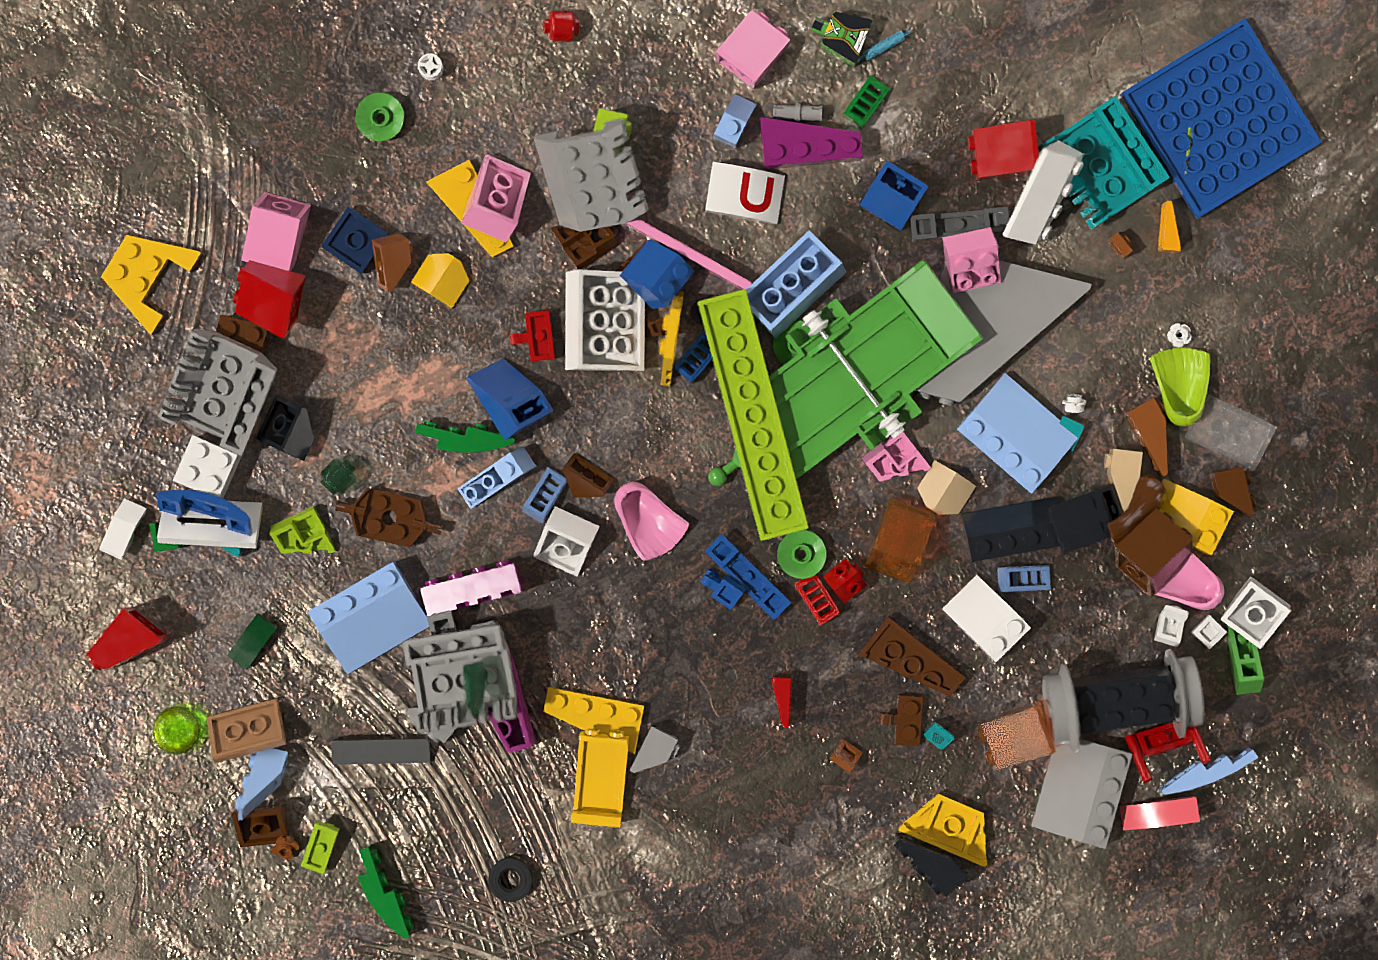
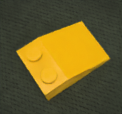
[1160,479,1234,555]

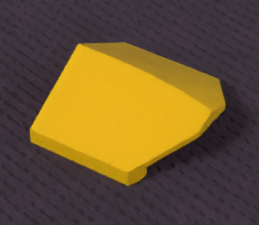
[411,253,470,308]

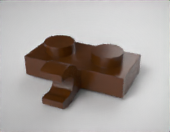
[878,695,923,746]

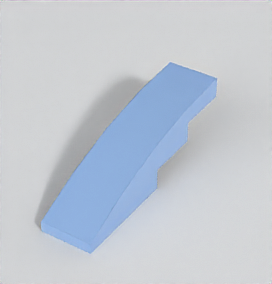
[1158,748,1259,795]

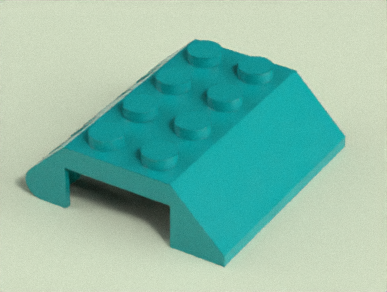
[1038,96,1170,230]

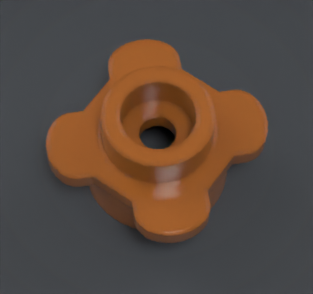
[271,835,299,859]

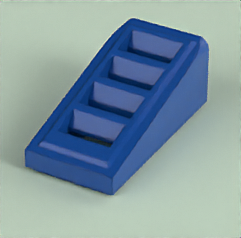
[673,331,713,383]

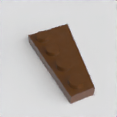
[858,616,966,697]

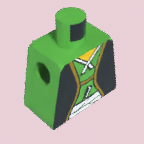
[811,12,872,67]

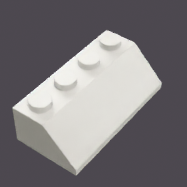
[1003,140,1084,244]

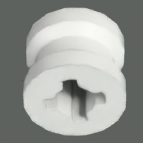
[418,54,444,81]

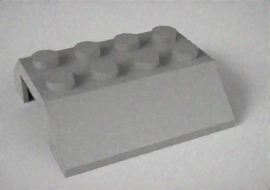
[534,119,649,232]
[158,329,277,456]
[402,625,517,734]

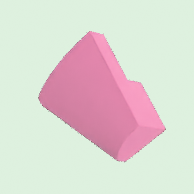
[862,432,931,481]

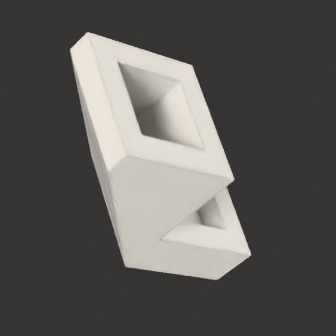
[99,498,147,560]

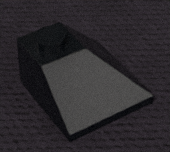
[256,395,314,461]

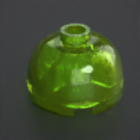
[151,706,202,755]

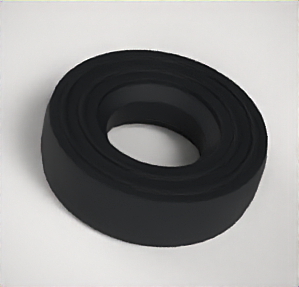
[488,857,533,902]

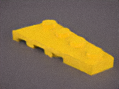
[426,160,514,258]

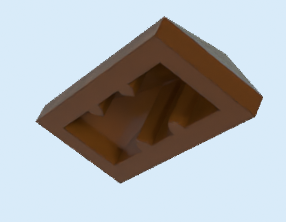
[562,453,615,498]

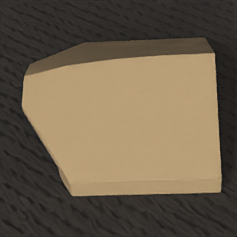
[917,460,976,515]

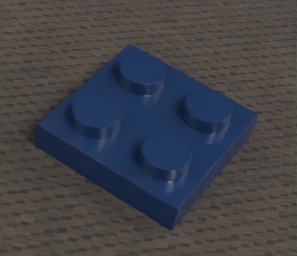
[321,206,389,275]

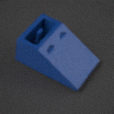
[466,358,553,440]

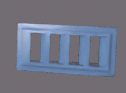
[522,467,567,523]
[997,565,1051,592]

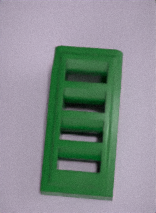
[842,75,890,129]

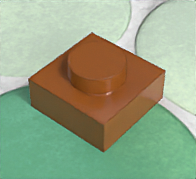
[1107,232,1133,259]
[830,739,863,773]

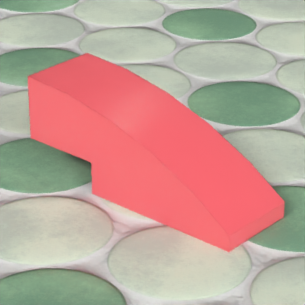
[1119,795,1200,830]

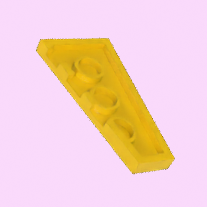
[543,687,644,754]

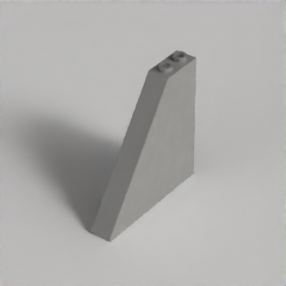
[913,259,1091,406]

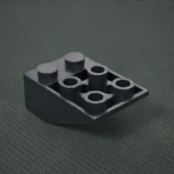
[1047,483,1123,554]
[893,834,968,897]

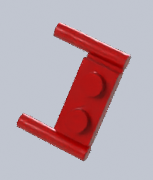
[1125,722,1212,783]

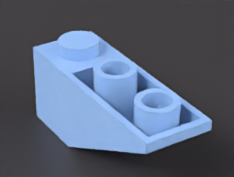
[458,446,536,509]
[235,748,288,820]

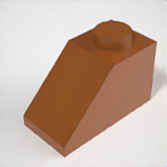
[372,233,413,292]

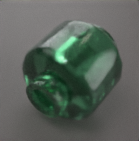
[320,459,356,495]

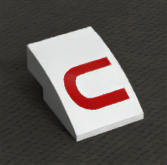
[705,162,785,224]

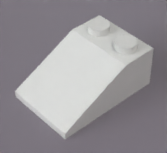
[942,575,1031,662]

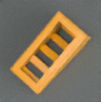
[1158,201,1181,253]

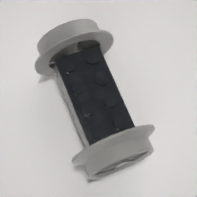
[1042,649,1203,752]

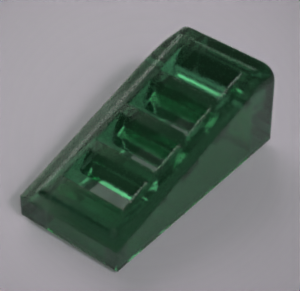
[463,661,488,719]

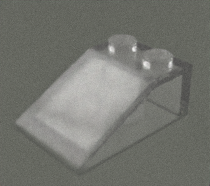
[1184,394,1277,471]

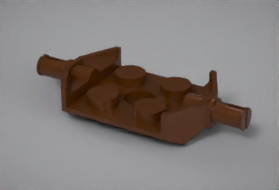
[335,488,443,548]

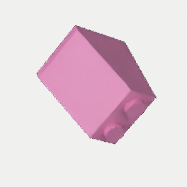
[715,10,790,90]
[242,192,311,271]

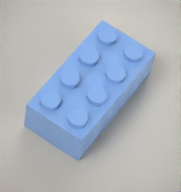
[746,231,846,339]

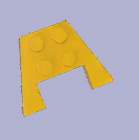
[101,235,202,335]
[659,292,684,386]

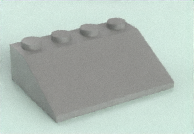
[1031,738,1132,849]

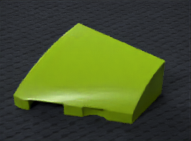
[270,506,336,554]

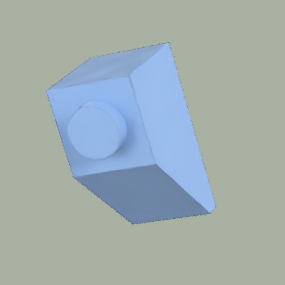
[714,94,757,149]

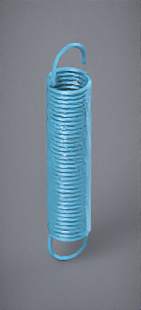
[857,30,912,61]

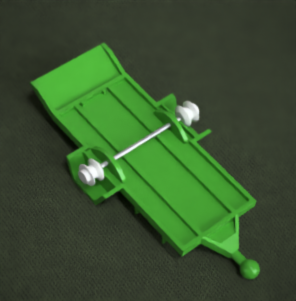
[708,260,983,486]

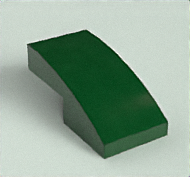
[227,613,278,670]

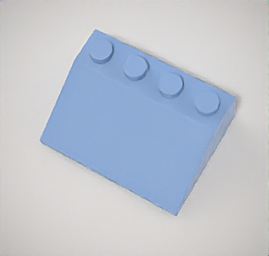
[957,373,1078,494]
[308,562,429,674]

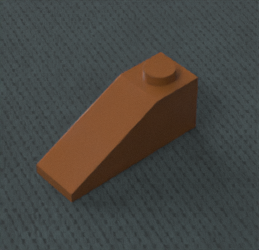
[1125,398,1168,477]

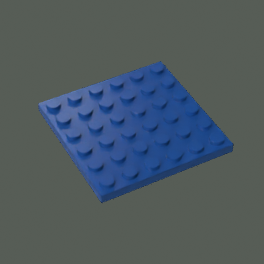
[1119,18,1322,219]

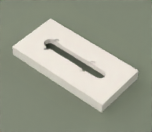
[157,501,263,549]

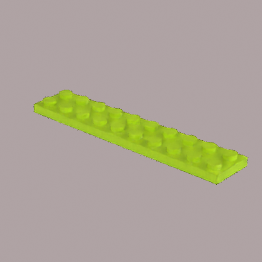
[698,289,808,541]

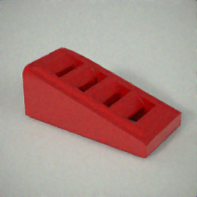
[794,575,841,626]
[772,677,792,728]

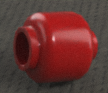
[543,11,579,42]

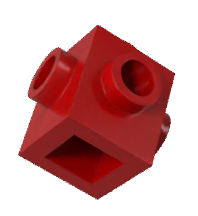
[823,558,867,604]

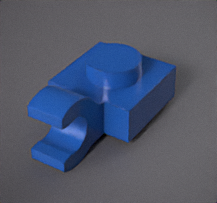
[700,568,746,610]

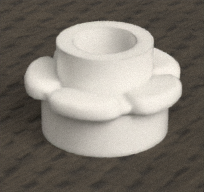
[1167,323,1192,347]
[1062,394,1087,413]

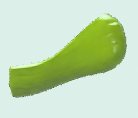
[1150,347,1210,426]

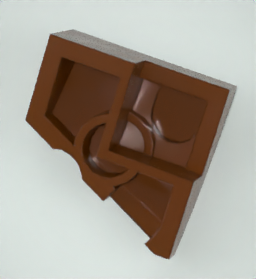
[551,226,618,270]

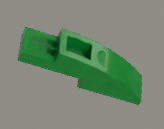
[415,420,516,453]
[358,845,414,939]

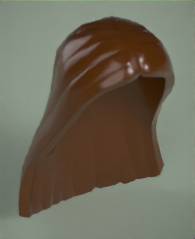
[1108,475,1167,548]

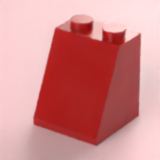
[968,120,1039,181]
[233,260,306,338]
[86,607,170,670]

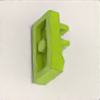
[301,820,340,875]

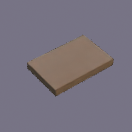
[206,698,286,763]

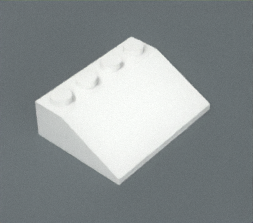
[565,270,645,371]

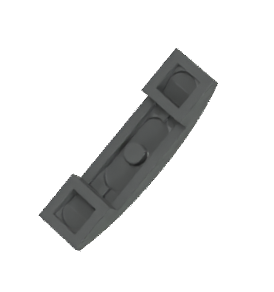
[910,206,1009,240]

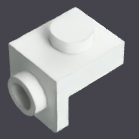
[1154,605,1189,647]

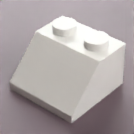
[533,506,600,577]
[1220,576,1291,649]

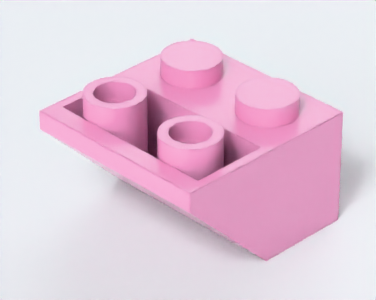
[942,227,1001,293]

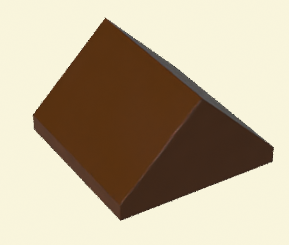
[232,804,289,847]

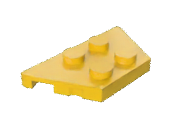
[898,793,987,867]

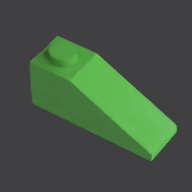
[1226,624,1264,695]

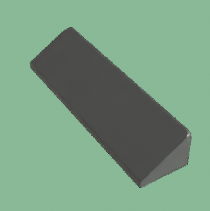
[331,738,431,765]

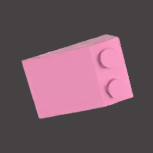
[461,154,531,242]

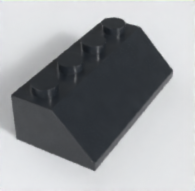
[961,497,1060,562]

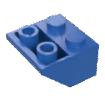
[860,161,928,231]

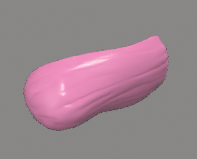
[614,482,689,561]
[1143,552,1224,610]

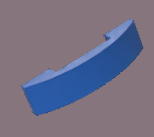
[156,490,252,536]
[705,534,791,620]

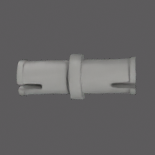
[773,103,822,123]

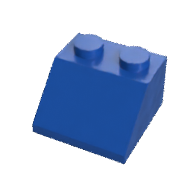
[620,239,694,309]

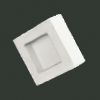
[1191,615,1227,650]

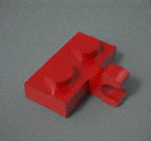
[510,310,555,362]

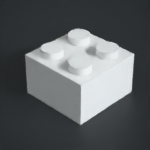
[173,435,242,498]

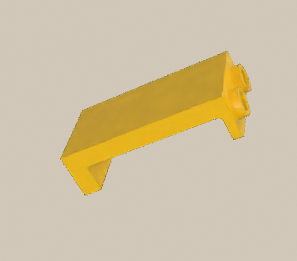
[571,728,629,828]

